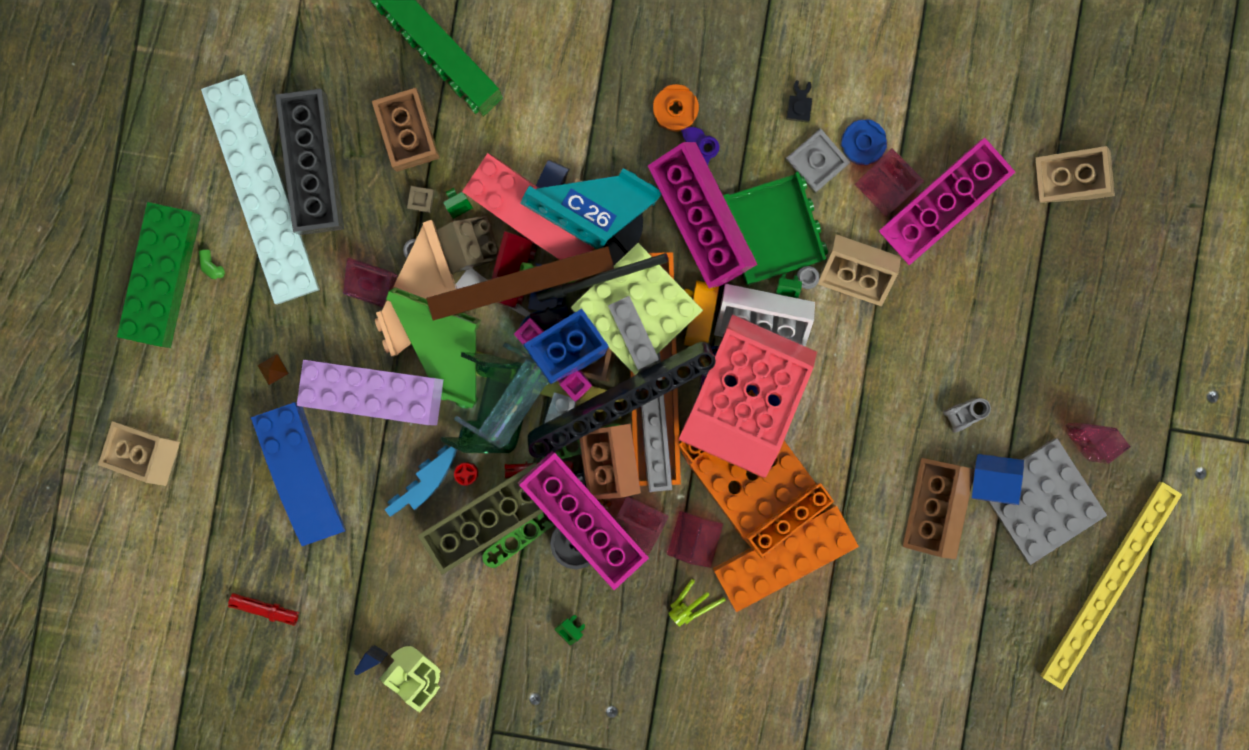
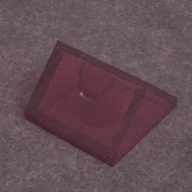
[343,258,398,307]
[667,511,723,568]

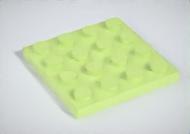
[571,243,703,375]

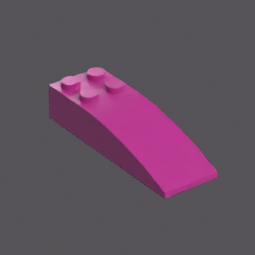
[878,138,1015,265]

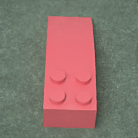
[462,153,595,260]

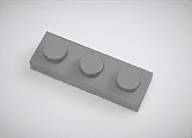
[608,296,659,370]

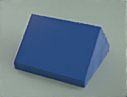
[972,454,1024,505]

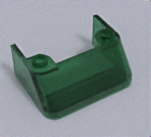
[441,352,534,453]

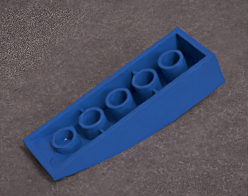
[251,402,346,546]

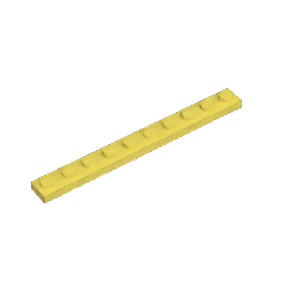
[1040,482,1182,690]

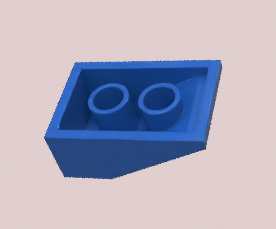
[523,309,609,384]

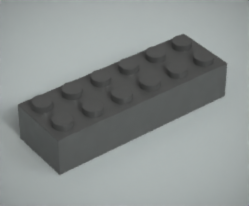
[275,89,344,235]

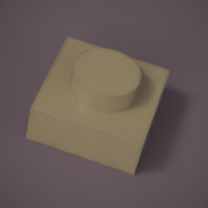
[407,186,434,213]

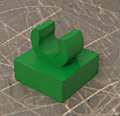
[443,188,473,219]
[775,273,802,298]
[554,615,585,646]

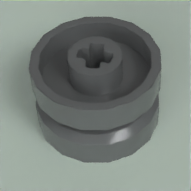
[550,527,590,569]

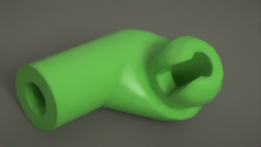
[199,250,225,280]

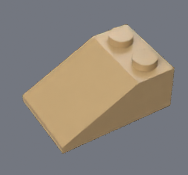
[1036,146,1115,203]
[98,421,180,486]

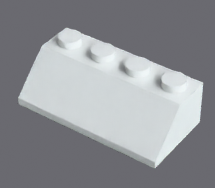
[714,284,815,346]

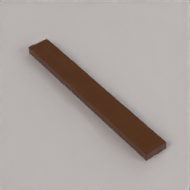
[426,246,614,321]

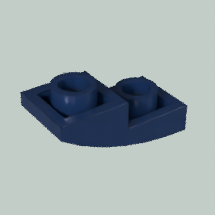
[536,160,569,188]

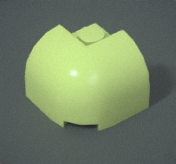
[379,646,441,713]

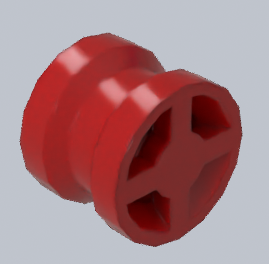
[454,462,479,486]

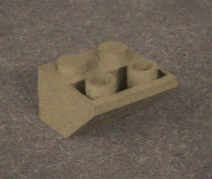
[436,215,499,274]

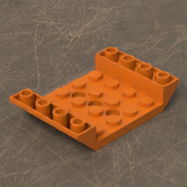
[678,390,834,558]

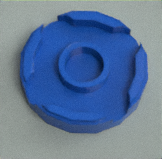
[841,119,887,166]

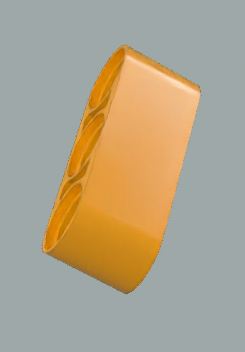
[684,280,719,346]

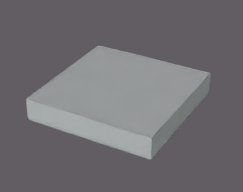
[785,128,850,193]

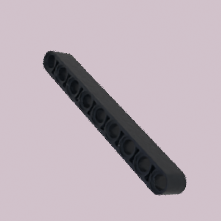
[527,342,716,458]

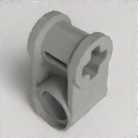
[943,398,991,433]

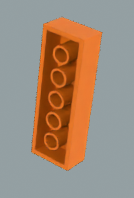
[713,504,859,612]

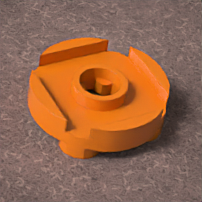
[653,84,699,132]

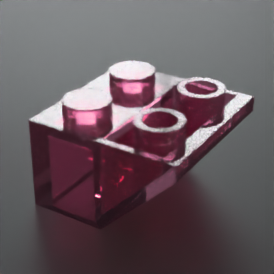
[854,148,924,217]
[1065,423,1130,464]
[615,496,669,556]

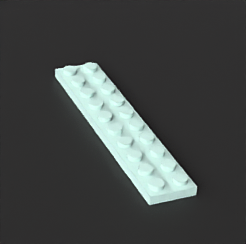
[201,74,320,305]

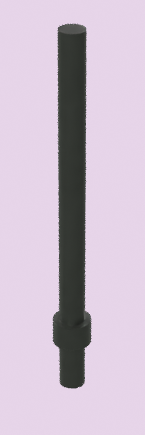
[537,253,669,302]

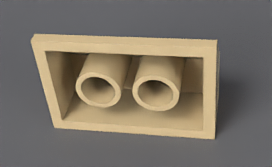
[818,234,901,307]

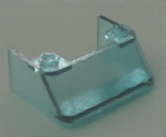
[454,342,548,448]

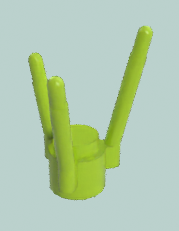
[668,579,726,627]

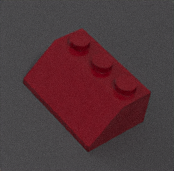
[492,231,537,309]

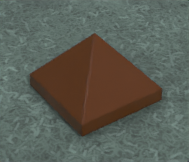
[257,354,289,385]

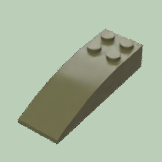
[417,462,543,575]

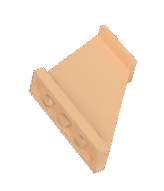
[375,220,457,356]

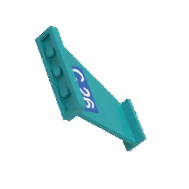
[520,168,661,249]

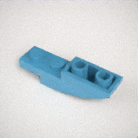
[385,445,458,517]

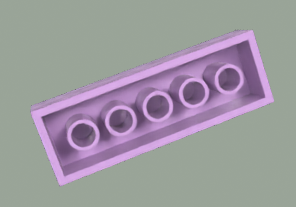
[297,360,444,425]

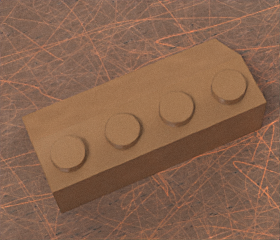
[903,458,975,559]

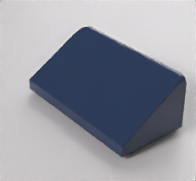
[354,645,388,675]

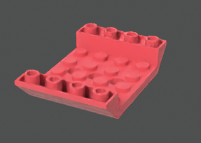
[678,314,817,478]

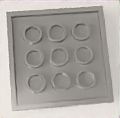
[987,438,1107,565]

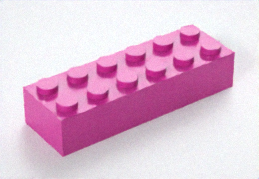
[648,142,758,288]
[517,451,649,590]

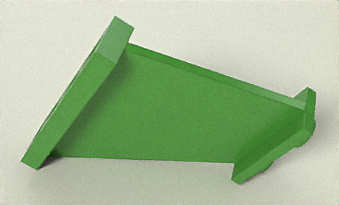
[386,287,481,408]

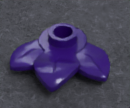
[682,127,719,165]

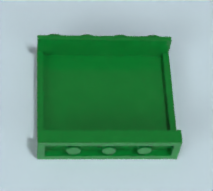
[723,171,828,285]

